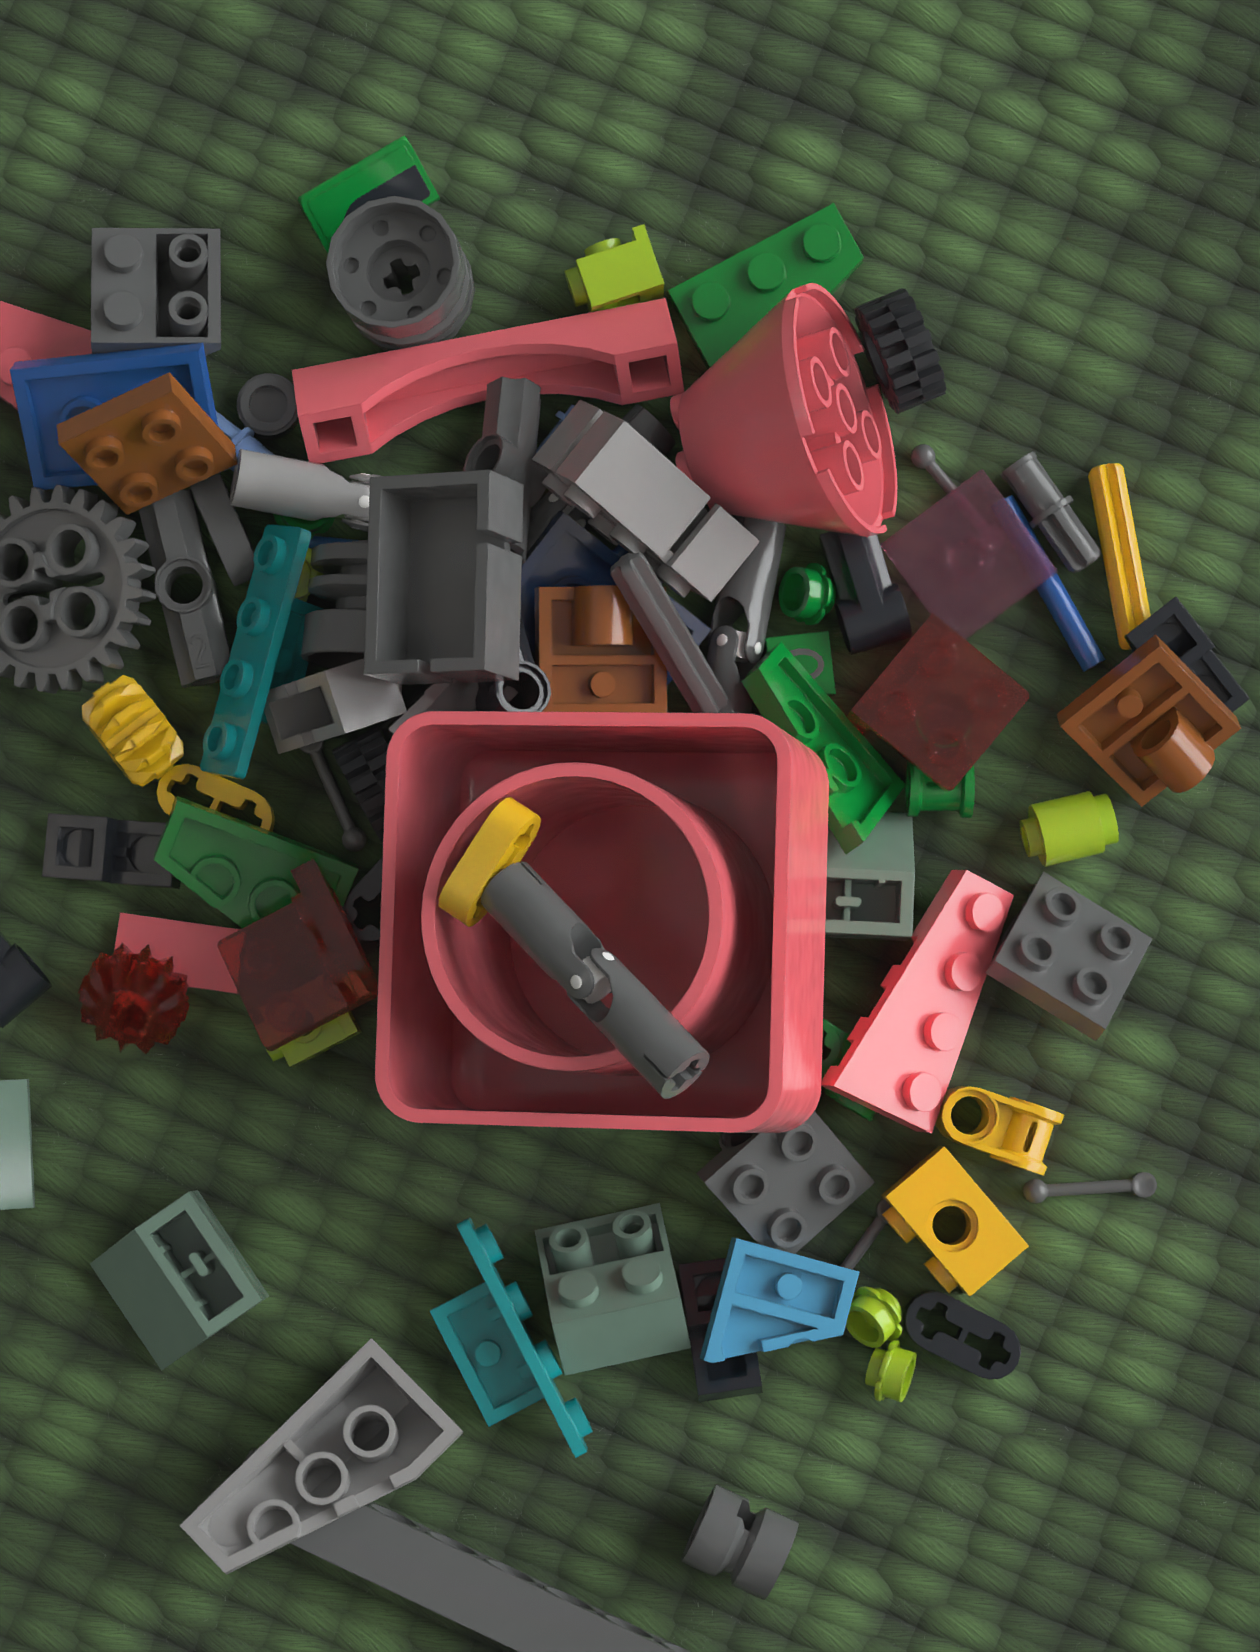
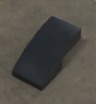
[1124,596,1250,713]
[42,813,181,889]
[679,1258,763,1402]

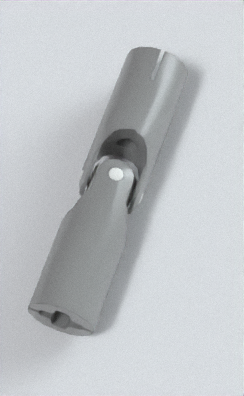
[230,449,380,532]

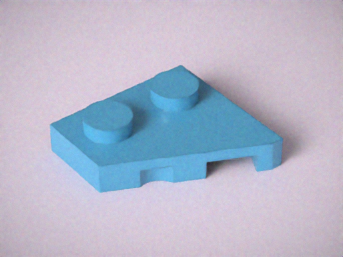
[700,1237,860,1363]

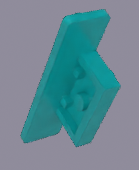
[200,524,323,779]
[430,1217,593,1458]

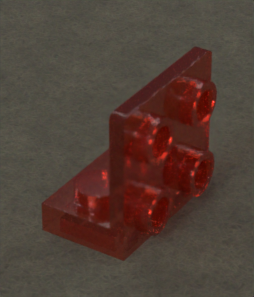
[847,613,1029,792]
[217,859,378,1051]

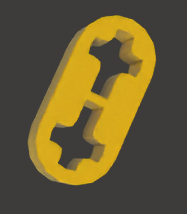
[157,764,275,832]
[438,797,541,927]

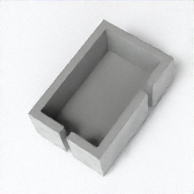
[532,400,760,602]

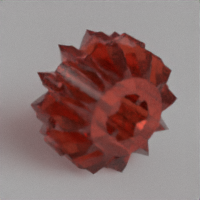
[79,942,190,1054]

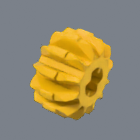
[82,675,184,787]

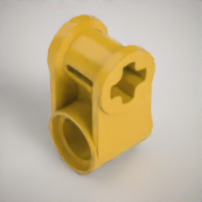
[935,1086,1064,1176]

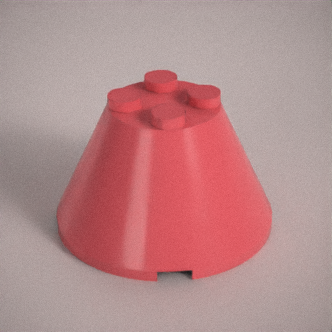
[670,283,898,537]

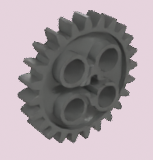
[0,485,156,694]

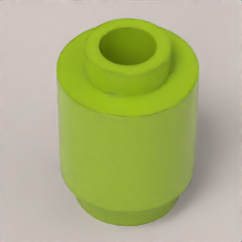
[1020,791,1119,867]

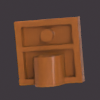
[57,372,238,515]
[534,585,667,713]
[1057,634,1241,807]

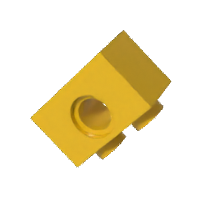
[881,1146,1029,1297]

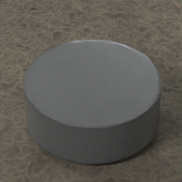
[237,373,299,440]

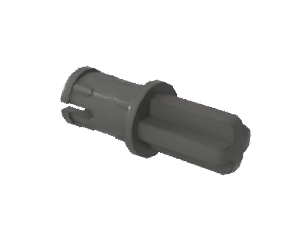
[1000,452,1101,573]

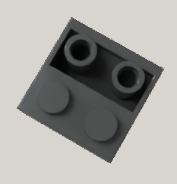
[91,228,221,356]

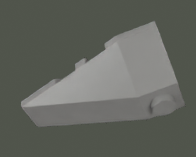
[180,1338,463,1575]

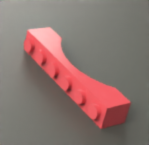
[292,298,684,464]

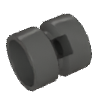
[681,1484,799,1600]

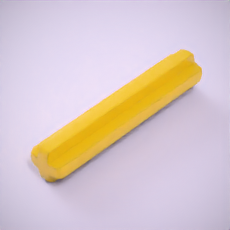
[1088,463,1151,650]

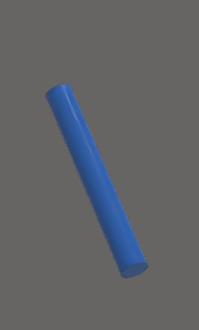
[991,495,1106,672]

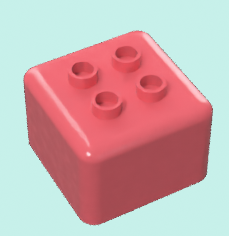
[375,711,829,1133]

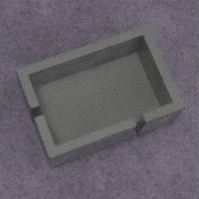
[364,470,524,685]

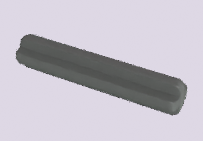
[610,552,728,713]

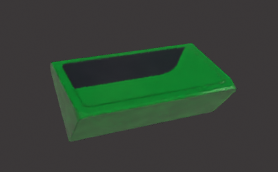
[297,136,440,254]

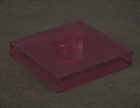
[880,469,1058,648]

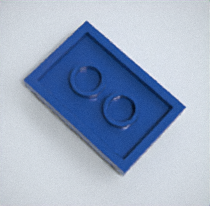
[10,343,221,490]

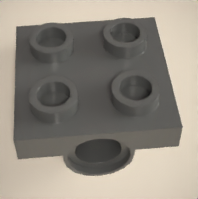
[986,872,1153,1041]
[696,1111,875,1254]

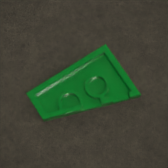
[668,203,864,369]
[741,642,905,854]
[154,796,358,984]

